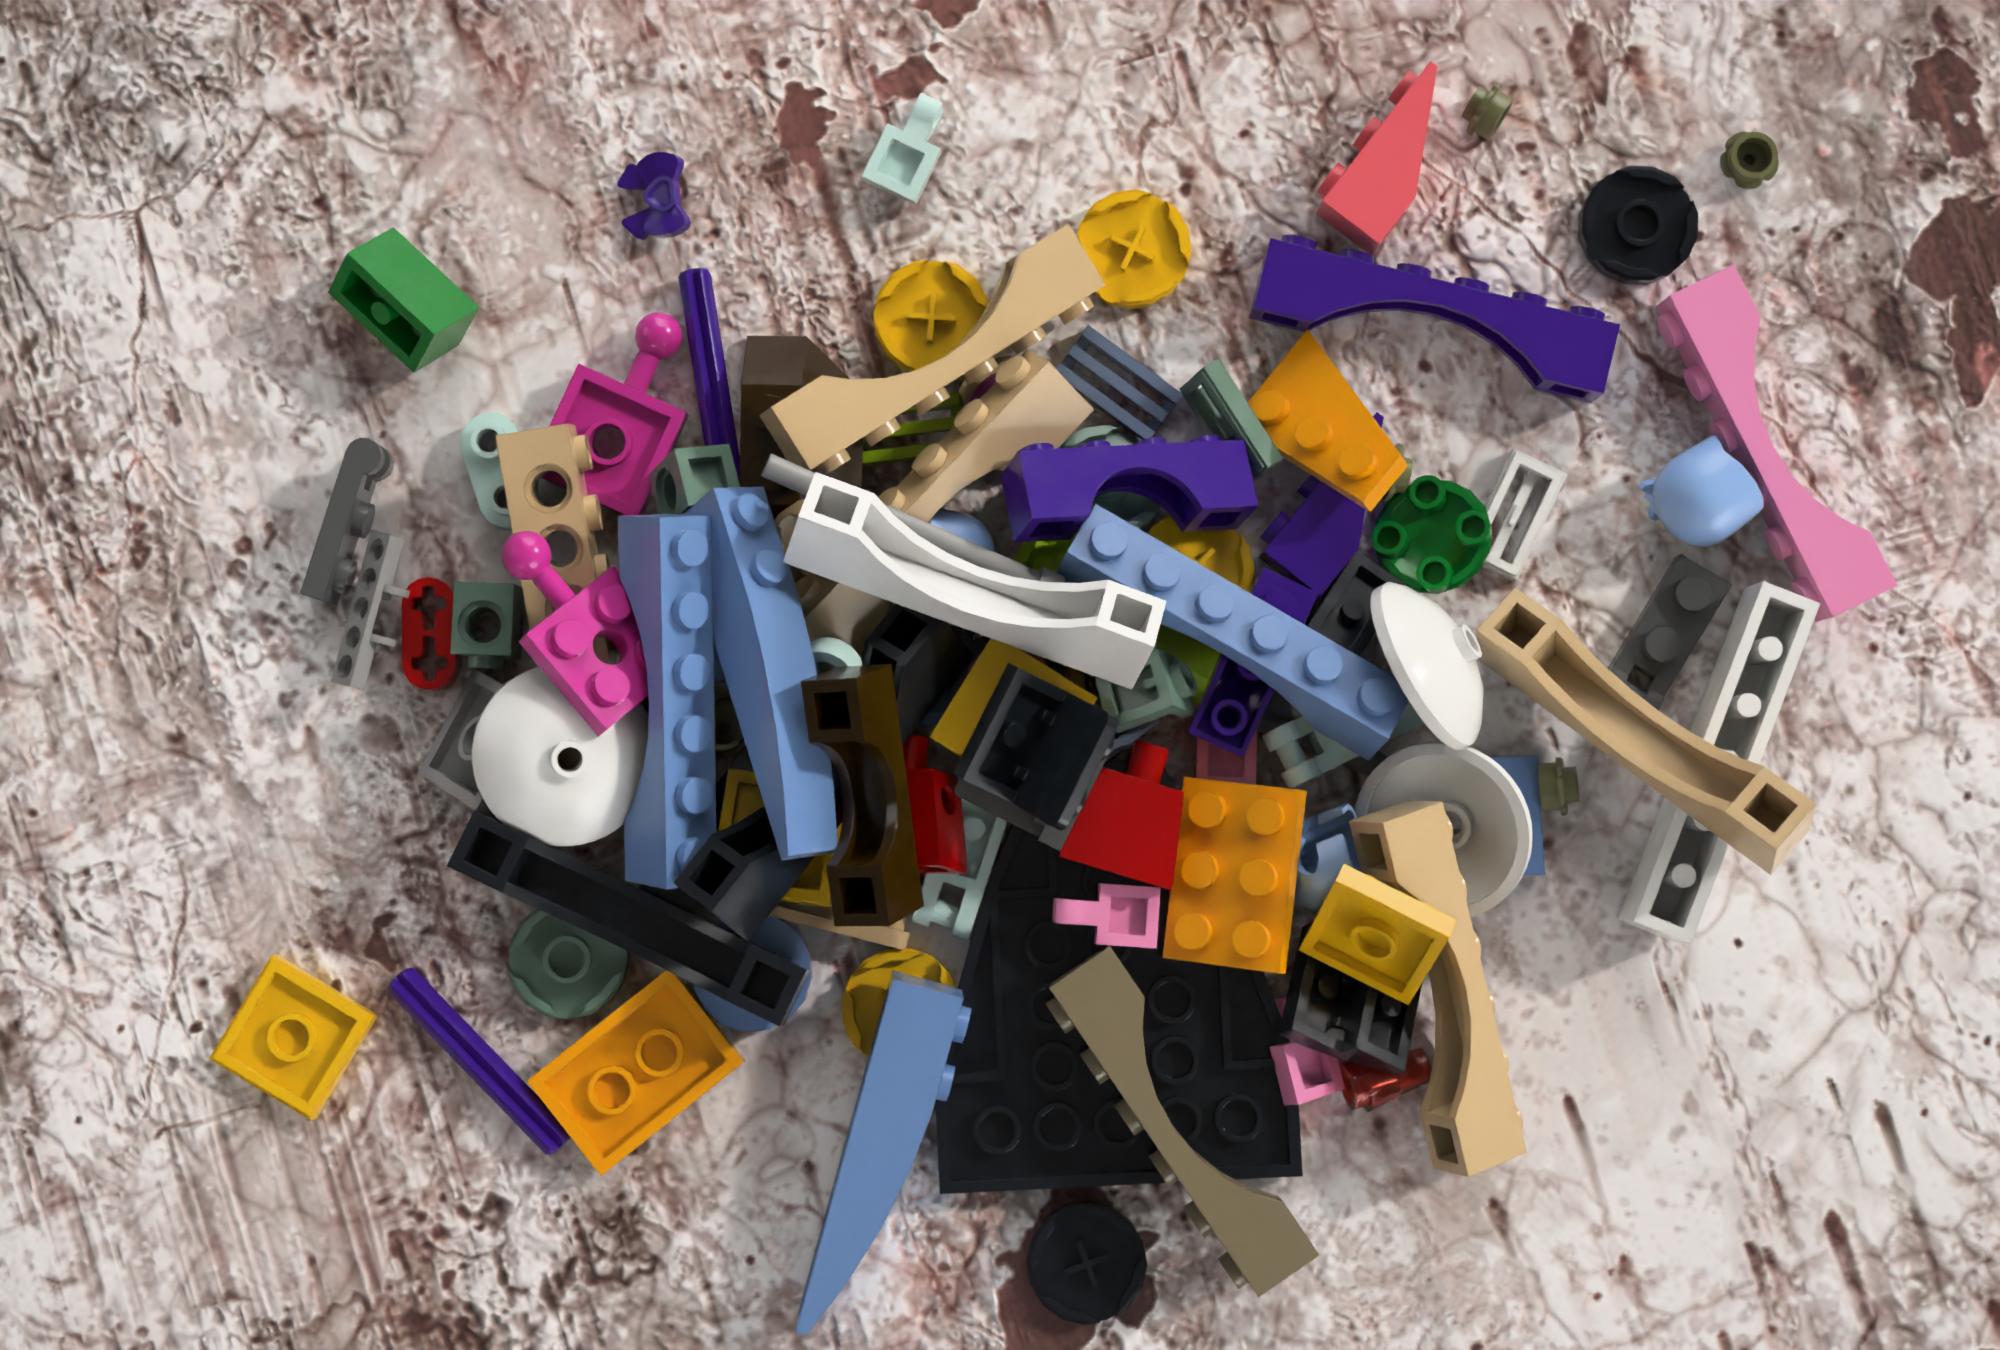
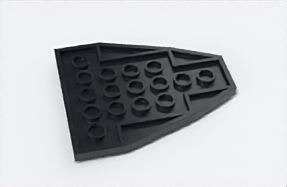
[935,760,1303,1194]

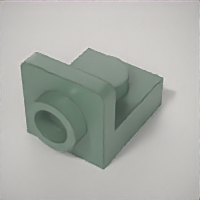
[1094,649,1197,733]

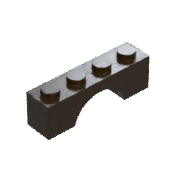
[801,664,924,926]

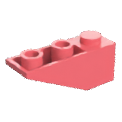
[1316,61,1438,255]

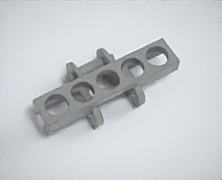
[331,531,410,690]

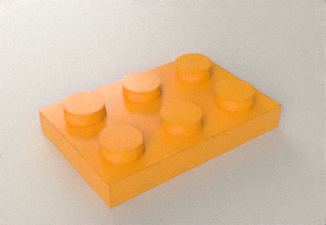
[1162,777,1307,974]
[527,970,746,1176]

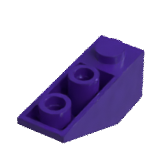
[1259,412,1384,600]
[1187,568,1319,758]

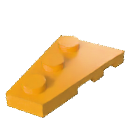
[1247,329,1408,512]

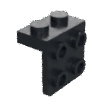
[953,663,1118,830]

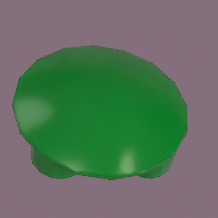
[1371,475,1493,594]

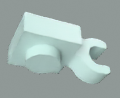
[862,93,944,205]

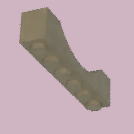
[1045,945,1319,1298]

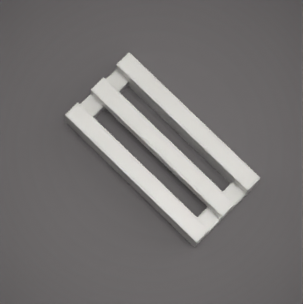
[1482,449,1567,582]

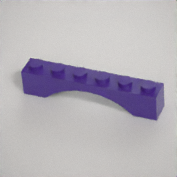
[1249,235,1620,403]

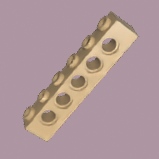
[495,423,618,770]

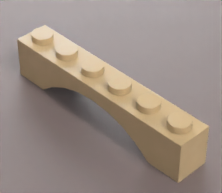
[759,224,1106,475]
[795,349,1094,657]
[1476,587,1816,875]
[1349,800,1527,1177]

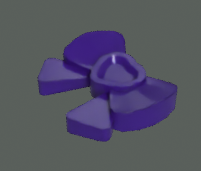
[617,152,691,240]

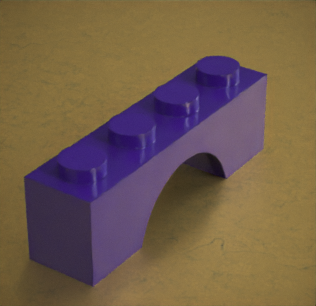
[1001,435,1259,543]

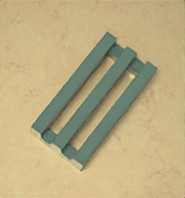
[1180,358,1283,482]

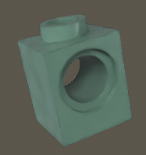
[648,444,740,514]
[450,581,524,670]

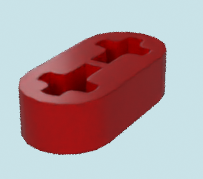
[401,577,462,691]

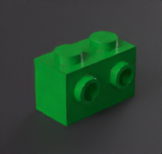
[328,227,480,373]

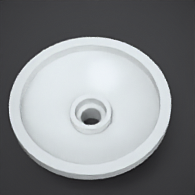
[1370,582,1484,750]
[471,667,649,846]
[1354,741,1533,917]

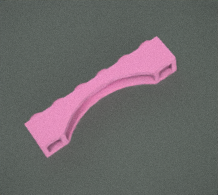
[1656,264,1898,622]

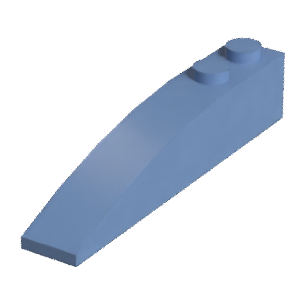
[684,487,838,861]
[795,970,971,1336]

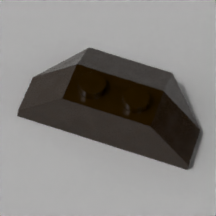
[739,336,863,520]

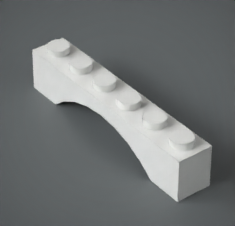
[783,472,1166,690]

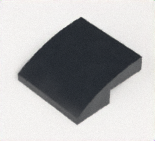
[1278,922,1422,1074]

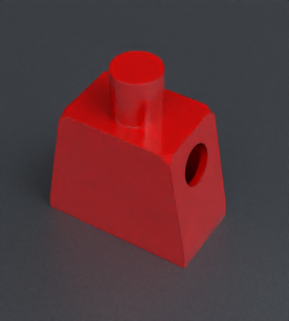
[902,735,967,874]
[1058,740,1184,890]

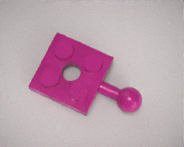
[542,312,689,515]
[502,531,649,737]

